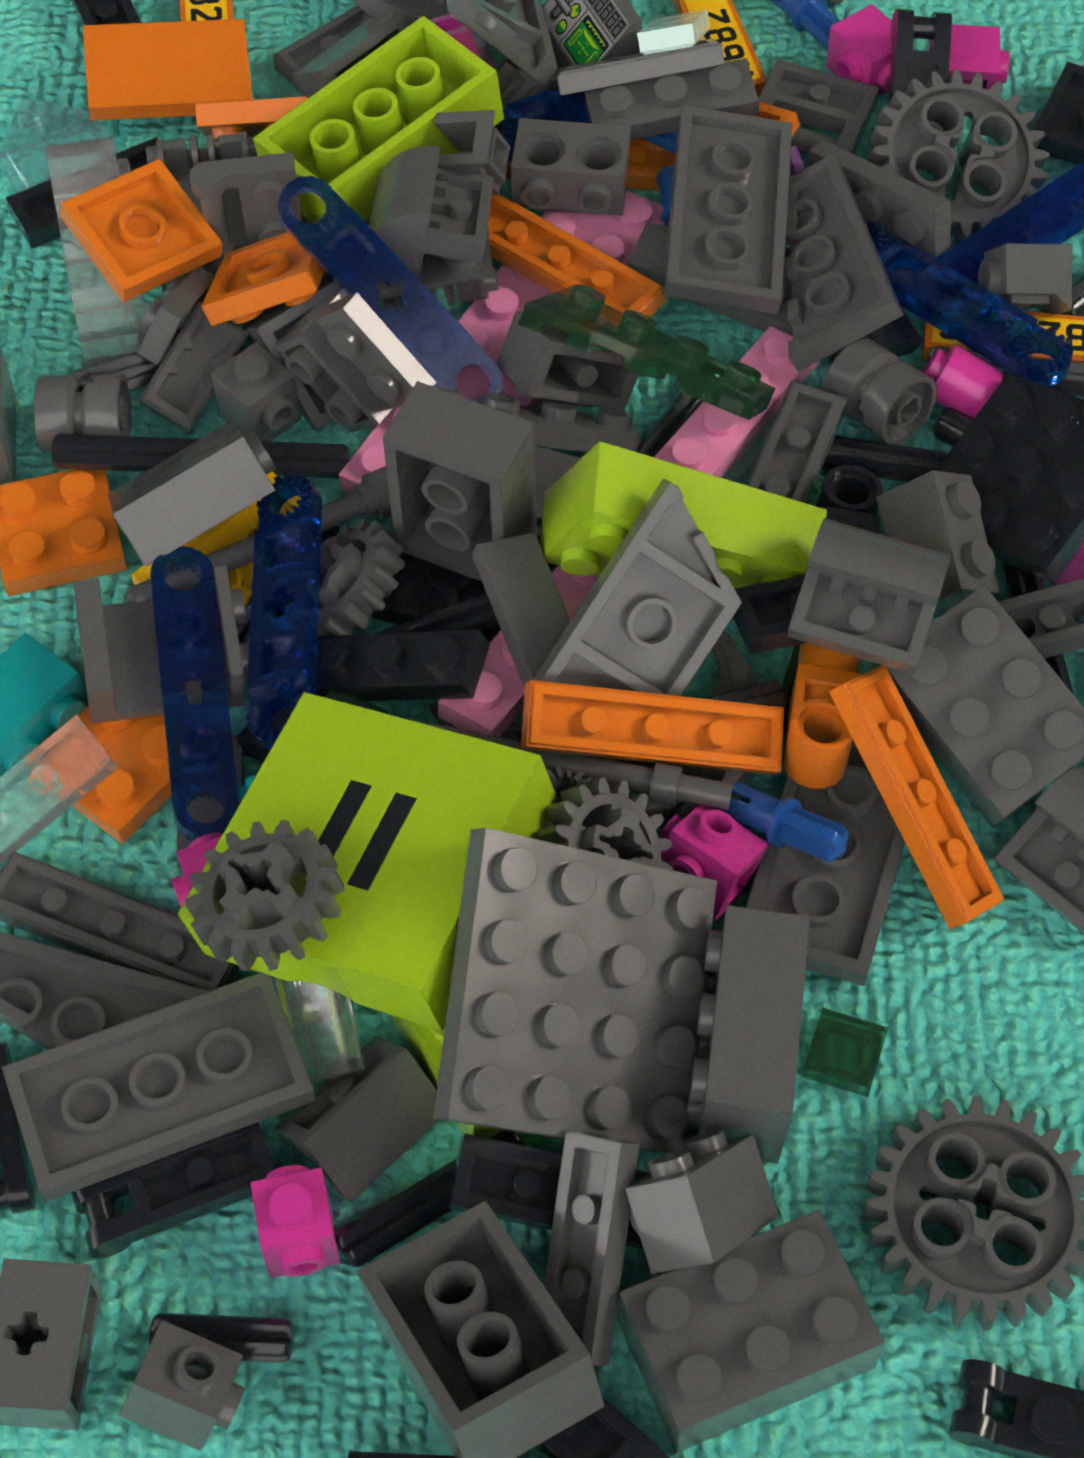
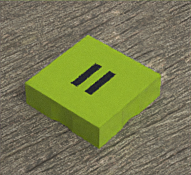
[178,692,558,1031]

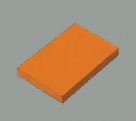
[83,19,253,121]

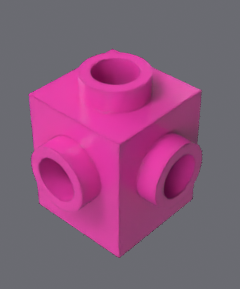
[658,804,769,921]

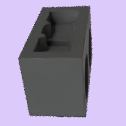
[511,118,631,216]

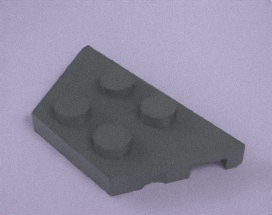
[446,0,558,85]
[533,478,742,696]

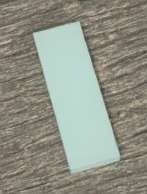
[637,9,710,55]

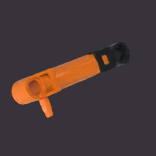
[782,465,883,789]

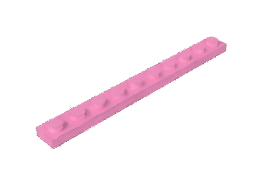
[438,326,818,737]

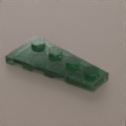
[518,284,776,420]

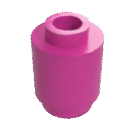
[923,344,1003,418]

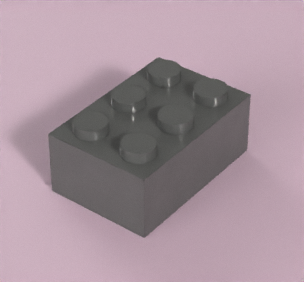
[383,381,537,582]
[878,585,1084,828]
[687,905,810,1164]
[357,1201,605,1458]
[617,1209,885,1453]

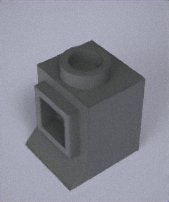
[435,110,510,195]
[978,243,1072,314]

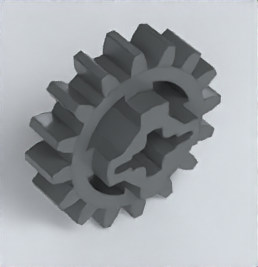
[287,519,405,637]
[537,777,673,870]
[185,820,345,971]

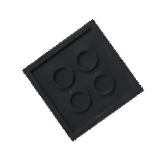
[936,373,1084,583]

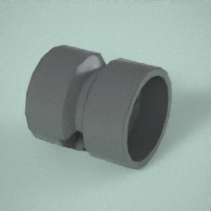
[824,338,937,444]
[34,374,132,452]

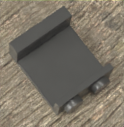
[73,565,255,723]

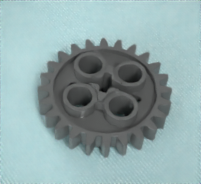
[867,69,1049,247]
[863,1096,1084,1330]

